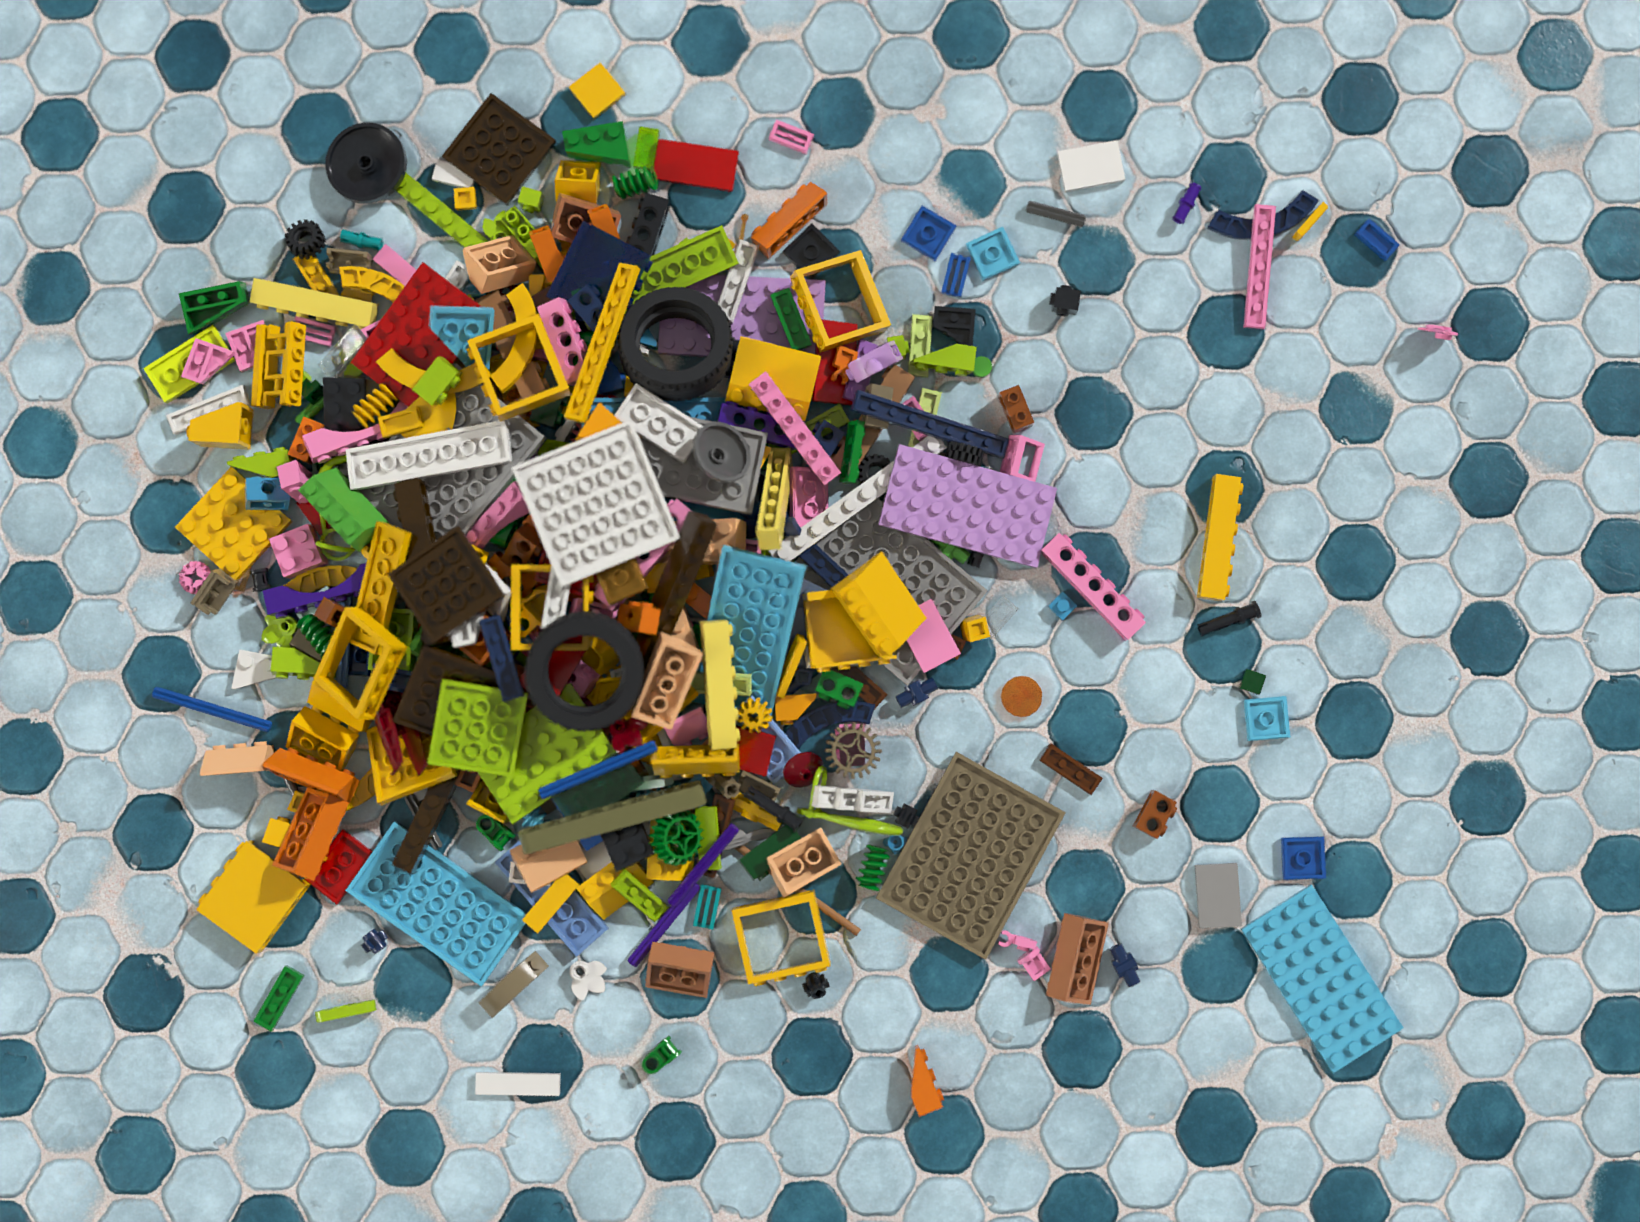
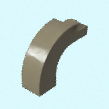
[479,951,549,1018]

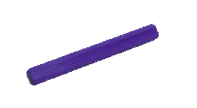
[668,824,739,907]
[627,883,700,967]

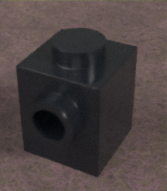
[1049,285,1081,316]

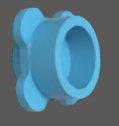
[883,835,908,854]

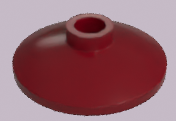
[783,752,823,788]

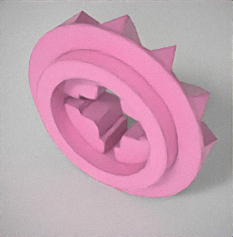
[178,561,211,594]

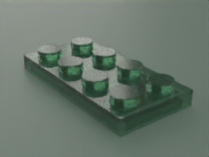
[551,751,645,817]

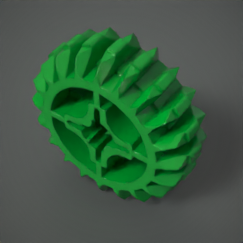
[649,810,704,866]

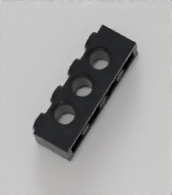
[619,193,671,265]

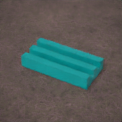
[693,884,722,930]

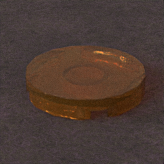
[1001,676,1042,717]

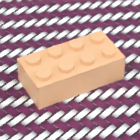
[659,518,746,565]

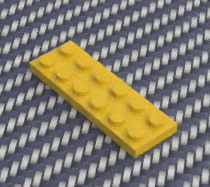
[349,521,411,655]

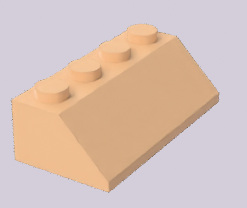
[630,633,703,730]

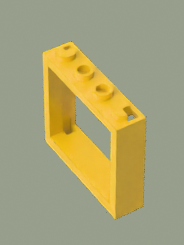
[790,250,891,353]
[466,313,571,422]
[511,565,593,650]
[313,607,407,720]
[731,890,831,986]

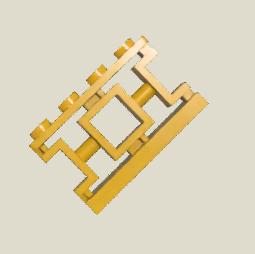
[251,321,306,409]

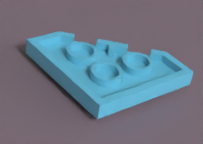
[429,306,495,370]

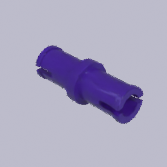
[1172,182,1202,224]

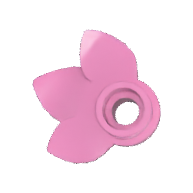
[1417,324,1458,340]

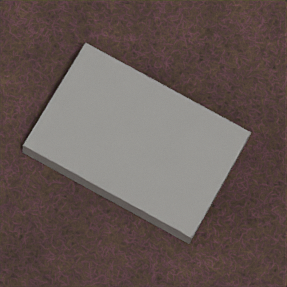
[1194,863,1242,928]

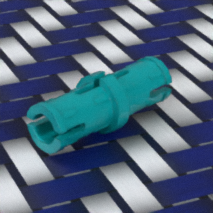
[340,229,384,251]

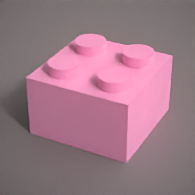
[269,524,328,579]

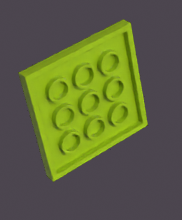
[428,679,528,777]

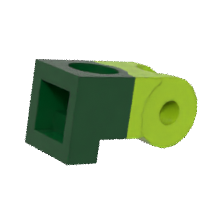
[302,369,323,405]

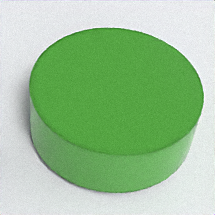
[972,356,992,378]

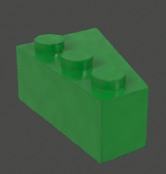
[562,121,632,168]
[179,281,250,335]

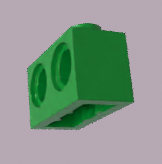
[815,670,864,710]

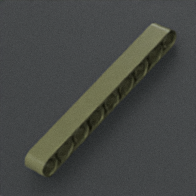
[518,781,707,854]

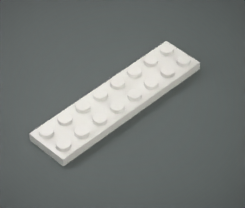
[346,420,513,490]

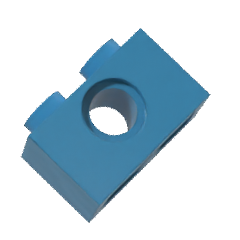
[245,476,290,510]

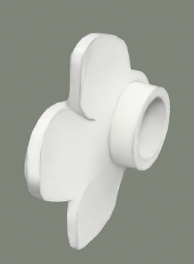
[570,961,607,1000]

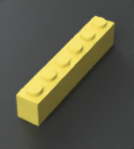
[250,278,379,330]
[757,448,793,550]
[700,619,740,750]

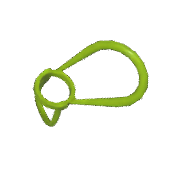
[315,455,356,561]
[796,766,903,836]

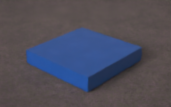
[901,205,957,262]
[1281,836,1326,880]

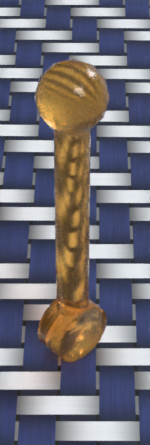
[739,214,749,240]

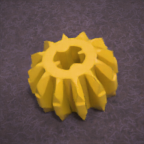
[737,697,773,733]

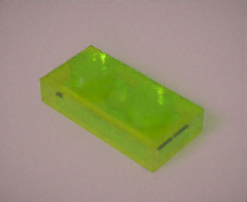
[633,126,660,171]

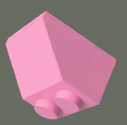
[664,707,708,746]

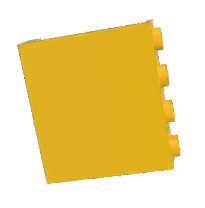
[802,590,897,672]
[196,840,311,954]

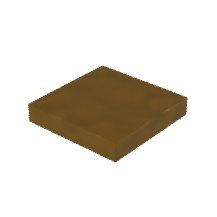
[596,557,649,606]

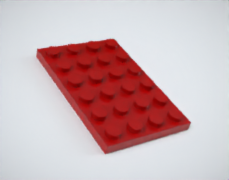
[350,262,482,407]

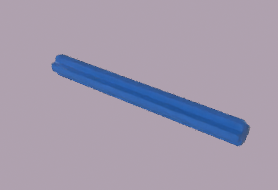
[152,687,272,732]
[538,741,658,799]

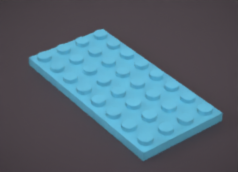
[692,545,806,716]
[346,821,527,987]
[1240,884,1404,1073]

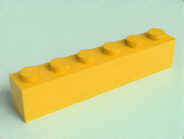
[1197,474,1243,601]

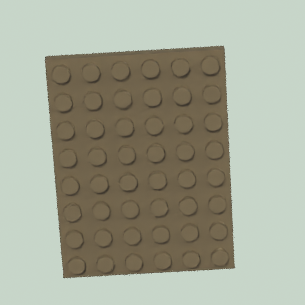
[876,752,1066,960]

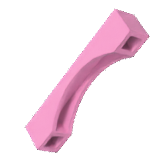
[303,401,408,464]
[467,481,530,550]

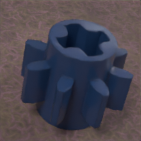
[361,929,388,955]

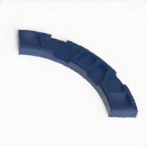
[1207,190,1319,240]
[785,701,875,750]

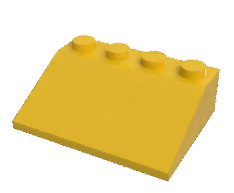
[725,336,821,421]
[831,551,927,659]
[651,744,740,778]

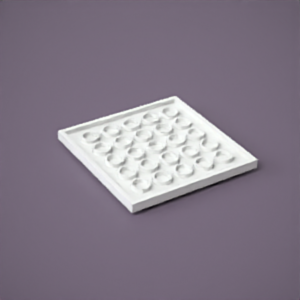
[512,419,680,587]

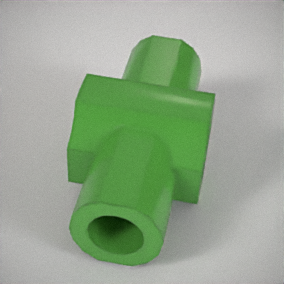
[930,539,970,564]

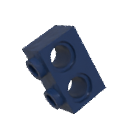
[567,284,604,332]
[812,420,845,457]

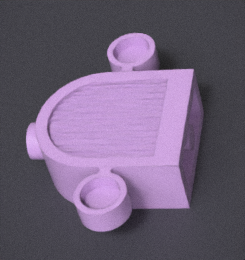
[846,340,903,383]

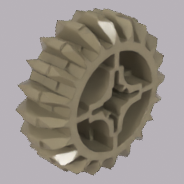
[825,722,882,779]

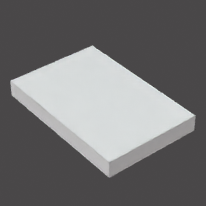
[1057,140,1125,192]

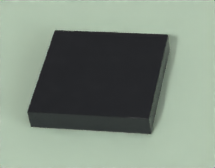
[783,223,840,280]

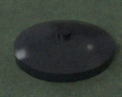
[325,122,407,204]

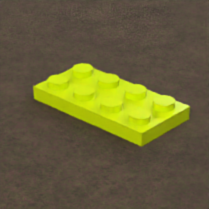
[143,325,236,404]

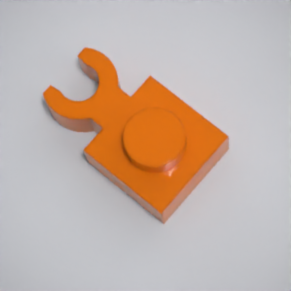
[831,345,859,385]

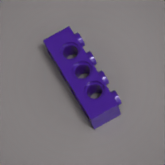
[716,401,796,450]

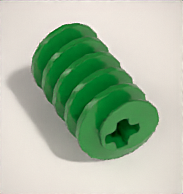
[612,166,658,200]
[296,614,334,658]
[856,844,890,891]

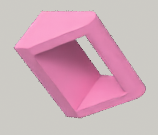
[1000,435,1045,482]

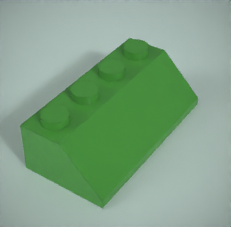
[298,467,389,552]

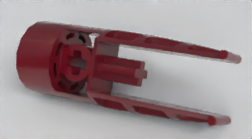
[364,680,428,776]

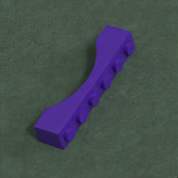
[263,563,366,619]

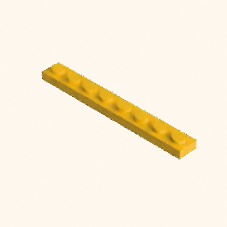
[564,263,640,423]

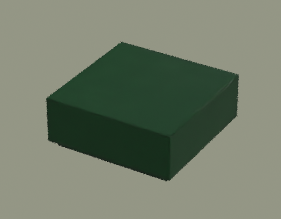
[1239,669,1266,695]

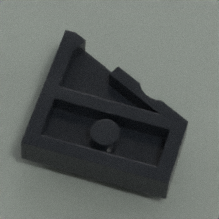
[933,306,976,346]

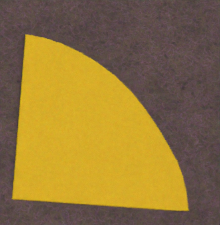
[402,393,456,438]

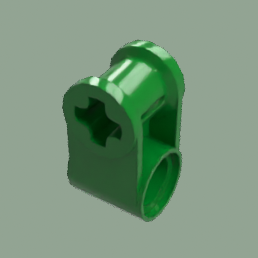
[476,814,516,852]
[642,1035,682,1074]

